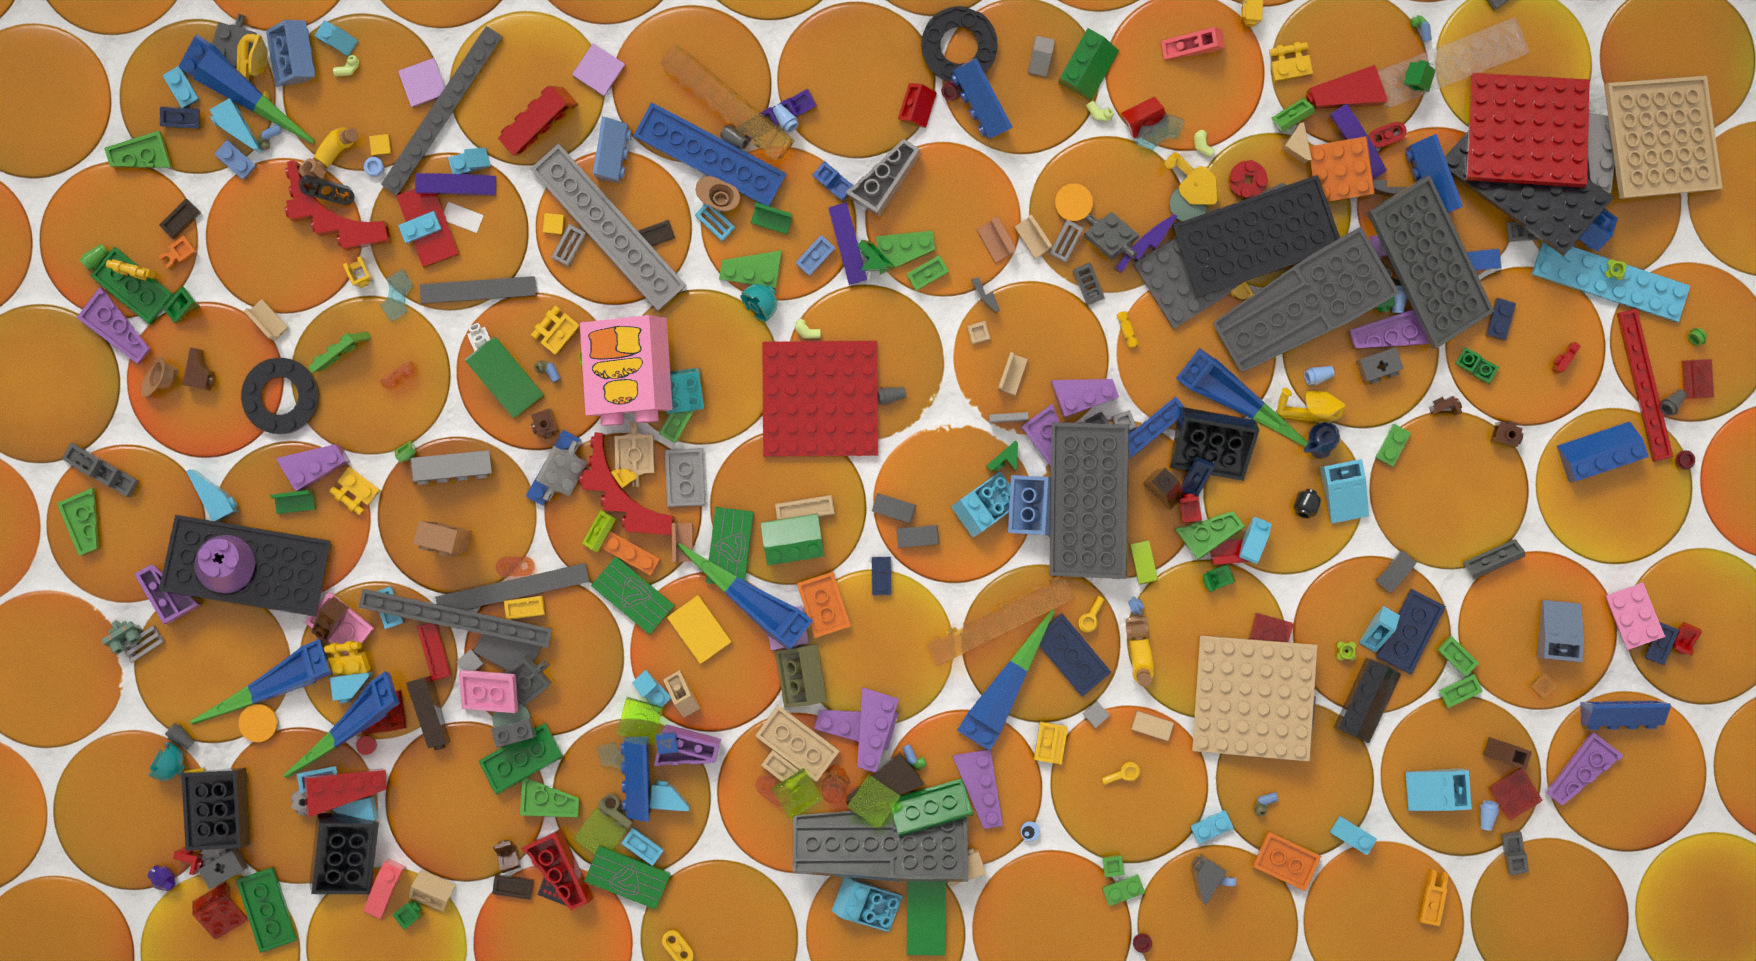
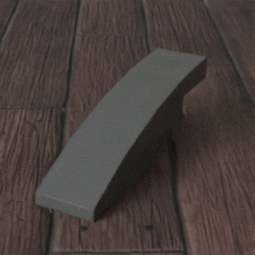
[62,442,140,498]

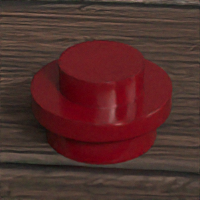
[941,81,960,101]
[1675,450,1695,469]
[1133,933,1152,953]

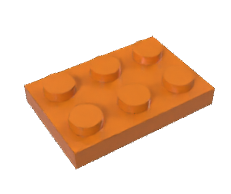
[797,572,851,638]
[1252,831,1322,891]

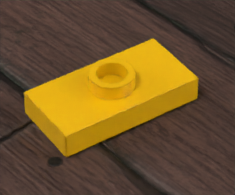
[504,596,545,620]

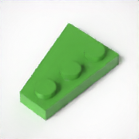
[104,131,172,168]
[876,231,935,275]
[719,250,782,289]
[308,331,372,373]
[57,488,99,556]
[1175,511,1245,560]
[520,778,580,818]

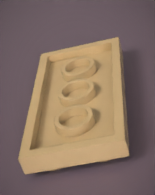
[755,705,840,782]

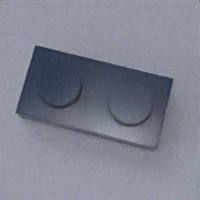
[160,106,201,129]
[1486,298,1516,340]
[1181,457,1215,497]
[872,557,891,595]
[1644,622,1679,665]

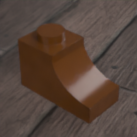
[182,347,216,391]

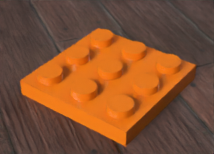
[1309,136,1375,202]

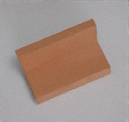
[977,216,1016,263]
[672,523,693,562]

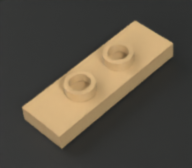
[775,495,835,520]

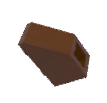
[311,596,349,643]
[1483,737,1532,770]

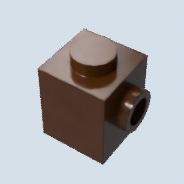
[531,409,559,439]
[1490,421,1523,447]

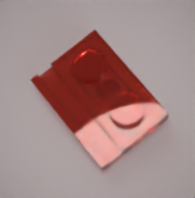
[1682,359,1714,399]

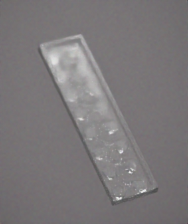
[1378,17,1530,109]

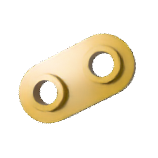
[662,930,694,961]

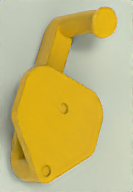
[237,34,270,101]
[1165,152,1219,204]
[1276,388,1345,422]

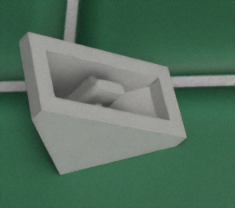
[1028,36,1055,77]

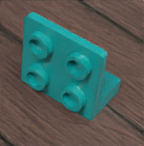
[666,367,704,414]

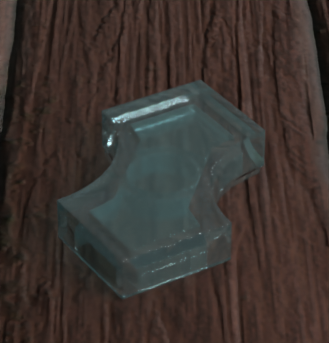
[1135,113,1185,150]
[380,269,414,322]
[596,742,625,776]

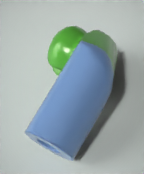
[1411,15,1432,42]
[902,745,927,770]

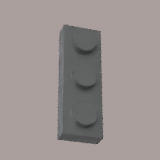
[1463,539,1526,579]

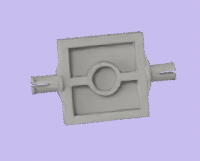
[536,440,587,502]

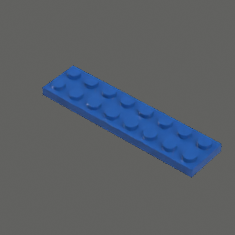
[634,102,787,207]

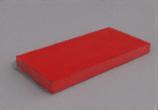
[396,189,459,268]

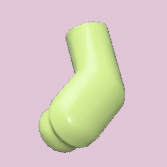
[333,55,359,77]
[1086,100,1114,121]
[1194,130,1215,158]
[795,319,821,339]

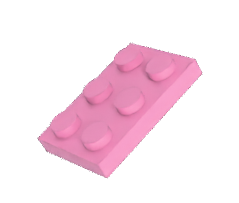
[1605,583,1665,650]
[305,592,375,654]
[459,670,518,713]

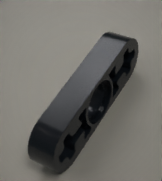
[298,175,355,205]

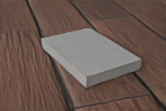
[665,448,706,507]

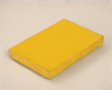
[667,595,732,664]

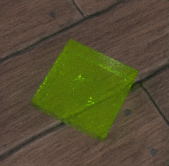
[616,697,664,744]
[772,768,823,819]
[847,774,901,829]
[574,807,627,854]

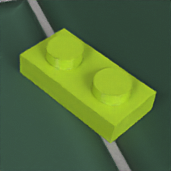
[582,510,616,552]

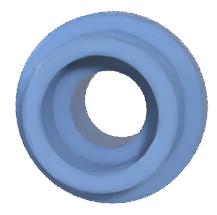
[1128,596,1144,615]

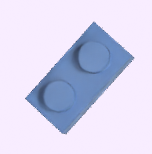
[215,140,257,180]
[796,235,836,276]

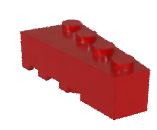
[498,86,579,156]
[304,768,387,817]

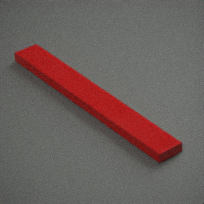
[1616,309,1673,462]

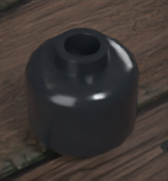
[1293,489,1321,519]

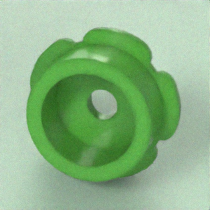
[1688,328,1707,346]

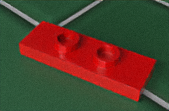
[417,623,452,681]

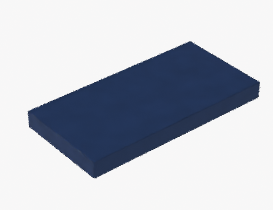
[1376,589,1446,675]
[1039,613,1111,697]

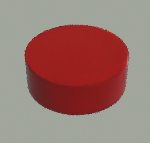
[356,735,377,755]

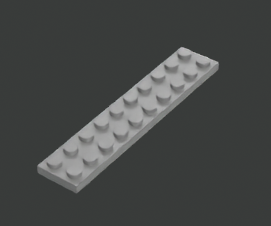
[530,143,687,311]

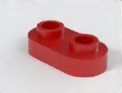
[1368,122,1407,149]

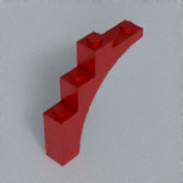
[285,160,391,251]
[579,432,674,535]

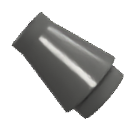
[720,125,749,149]
[877,387,906,406]
[1660,389,1687,416]
[165,723,195,750]

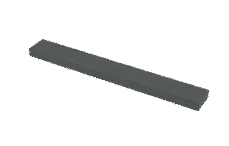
[435,563,590,610]

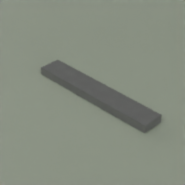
[420,276,537,304]

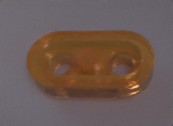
[379,361,416,389]
[496,557,535,577]
[755,775,790,807]

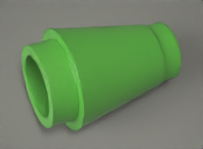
[79,244,109,271]

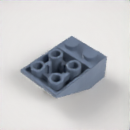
[1537,600,1584,662]

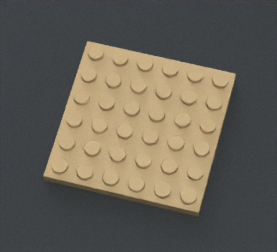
[1604,76,1723,199]
[1192,636,1317,761]

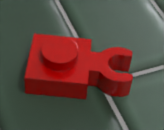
[1552,342,1581,374]

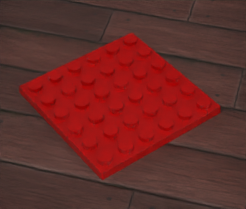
[1466,73,1590,188]
[762,341,878,457]

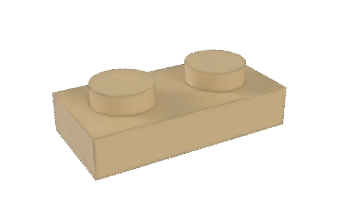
[761,750,803,789]

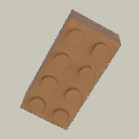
[413,521,472,556]

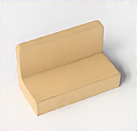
[1014,214,1052,259]
[244,299,289,341]
[997,352,1028,396]
[409,870,455,912]

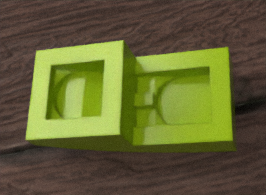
[1130,541,1158,585]

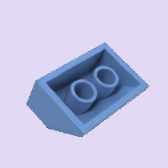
[266,20,315,87]
[593,116,632,183]
[1008,475,1051,535]

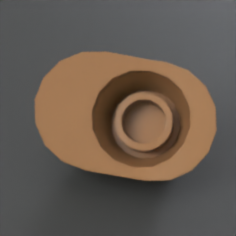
[695,176,740,212]
[141,357,179,397]

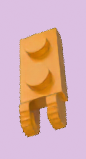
[1419,869,1448,927]

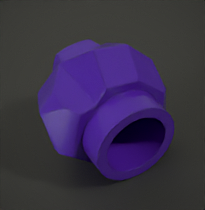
[147,865,176,891]

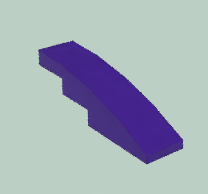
[738,89,817,142]
[1330,103,1387,180]
[415,173,496,196]
[828,202,867,285]
[1114,214,1178,273]

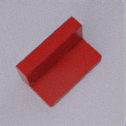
[898,83,937,128]
[1121,97,1168,139]
[1210,539,1250,565]

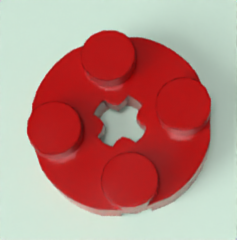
[1229,160,1268,199]

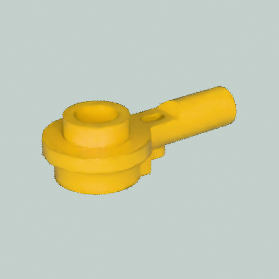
[1078,596,1105,633]
[1102,762,1140,785]

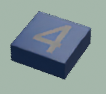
[656,732,678,755]

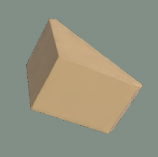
[1282,122,1312,164]

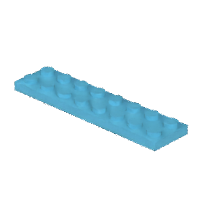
[1531,241,1690,322]

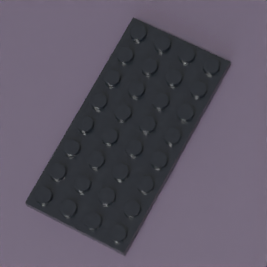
[1445,131,1614,256]
[1172,175,1340,298]
[159,515,331,617]

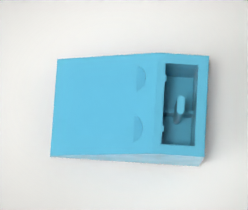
[1319,459,1369,524]
[951,471,1011,537]
[1405,768,1472,811]
[831,877,903,932]

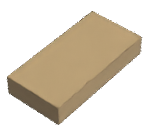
[1131,711,1174,741]

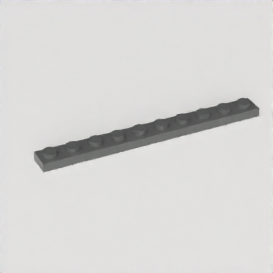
[381,26,503,195]
[358,589,553,648]

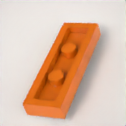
[600,531,660,576]

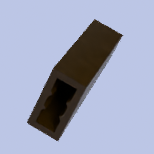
[1143,468,1184,510]
[406,676,450,750]
[846,752,924,813]

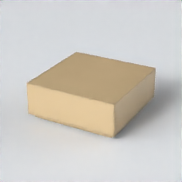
[967,321,991,345]

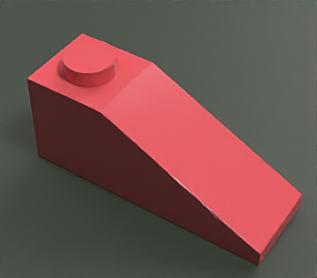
[1161,27,1225,60]
[363,858,407,919]

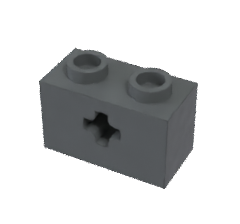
[1356,347,1404,384]
[491,718,537,748]
[198,848,249,890]

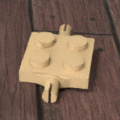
[614,422,655,487]

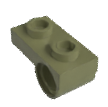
[597,793,634,828]

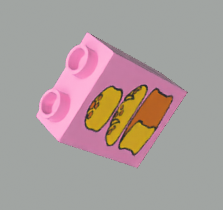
[580,315,672,426]

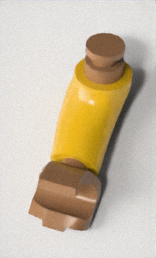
[298,127,358,184]
[1125,615,1154,687]

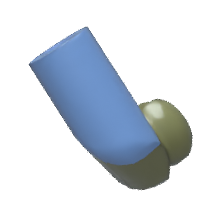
[257,125,282,151]
[534,360,561,383]
[1254,792,1278,817]

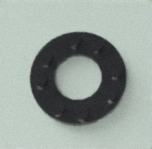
[921,6,998,82]
[241,358,320,434]

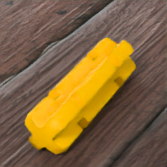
[1117,311,1138,348]

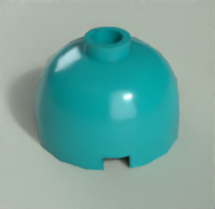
[740,284,778,322]
[147,741,185,781]

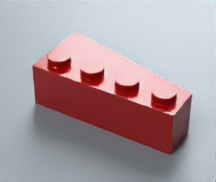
[521,828,593,911]

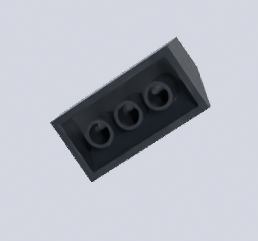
[1334,658,1401,743]

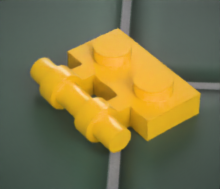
[1269,42,1313,82]
[106,259,156,281]
[531,305,580,355]
[329,466,380,516]
[324,640,371,677]

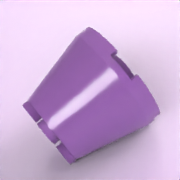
[195,535,256,594]

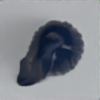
[1304,422,1340,459]

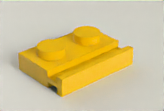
[1034,721,1068,765]

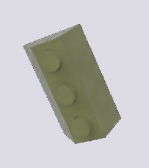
[775,644,827,708]

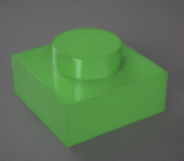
[395,440,416,463]
[1102,855,1124,878]

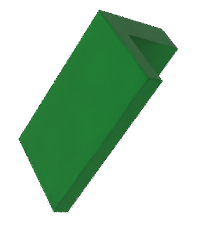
[750,202,793,235]
[270,490,316,514]

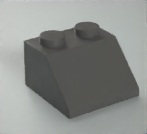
[1191,854,1227,905]

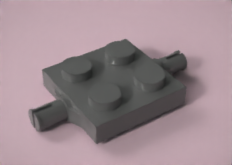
[212,14,257,68]
[1084,212,1139,260]
[504,655,552,707]

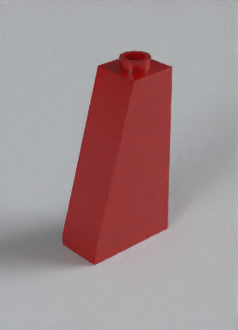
[1306,65,1388,109]

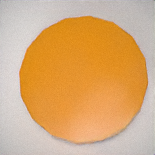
[1055,183,1093,222]
[238,704,278,742]

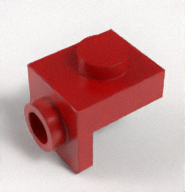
[1179,494,1202,523]
[1673,622,1702,656]
[173,847,204,875]

